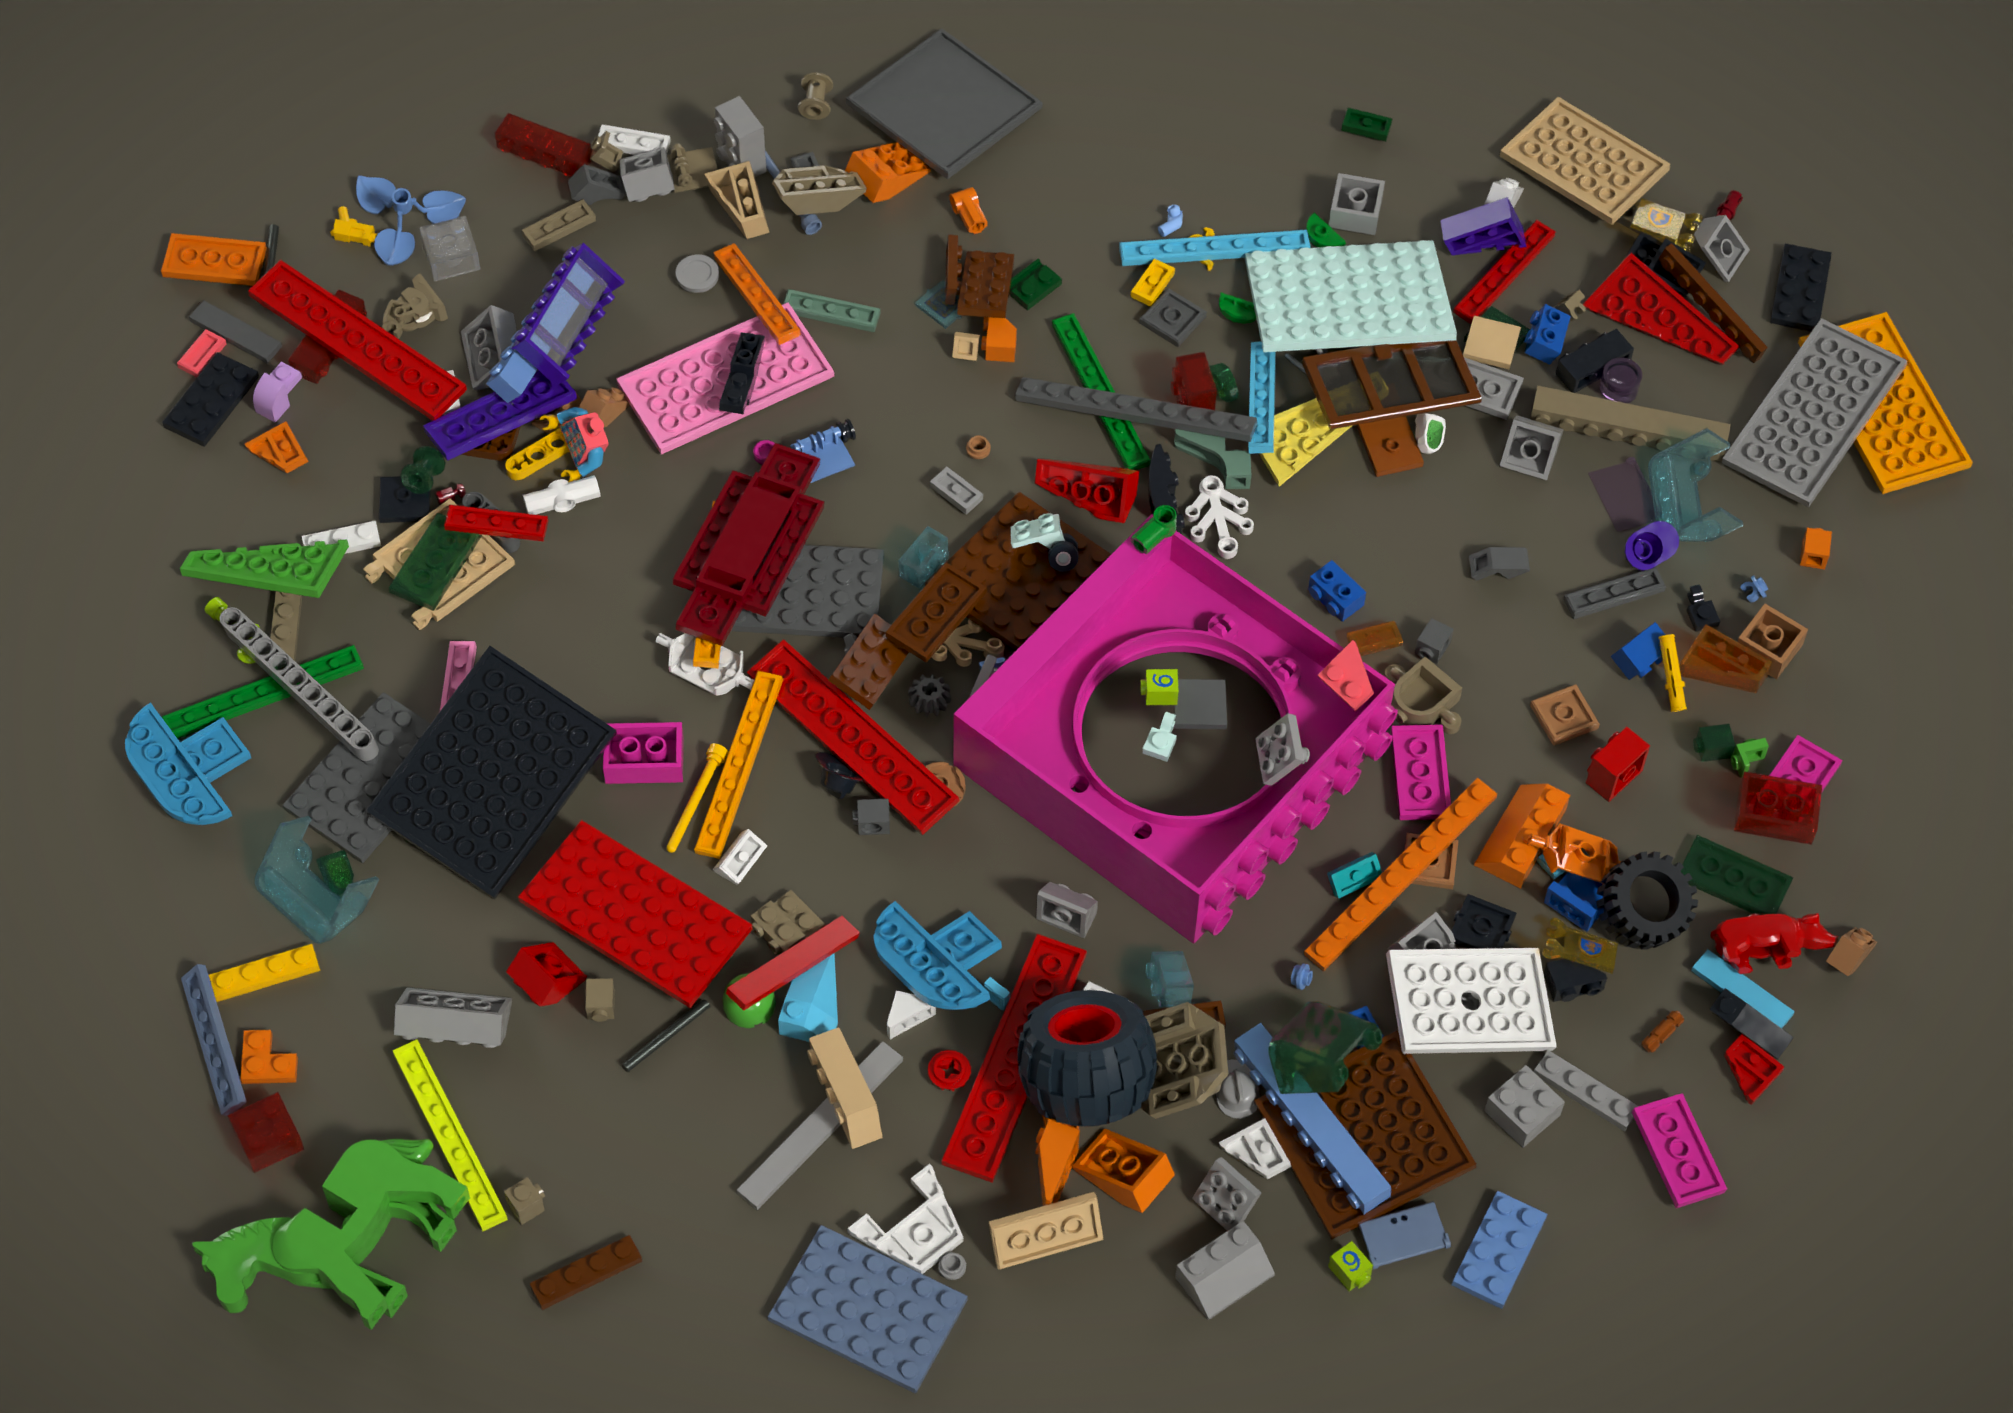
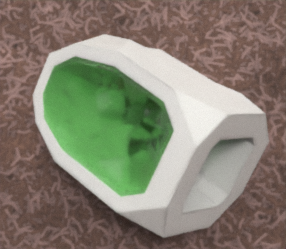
[1415,413,1446,454]

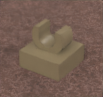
[1553,289,1586,321]

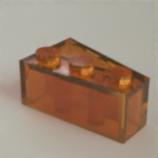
[1679,625,1772,693]

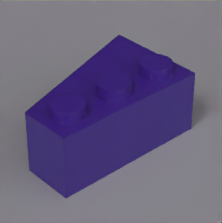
[1440,197,1526,255]

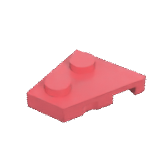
[1318,640,1374,712]

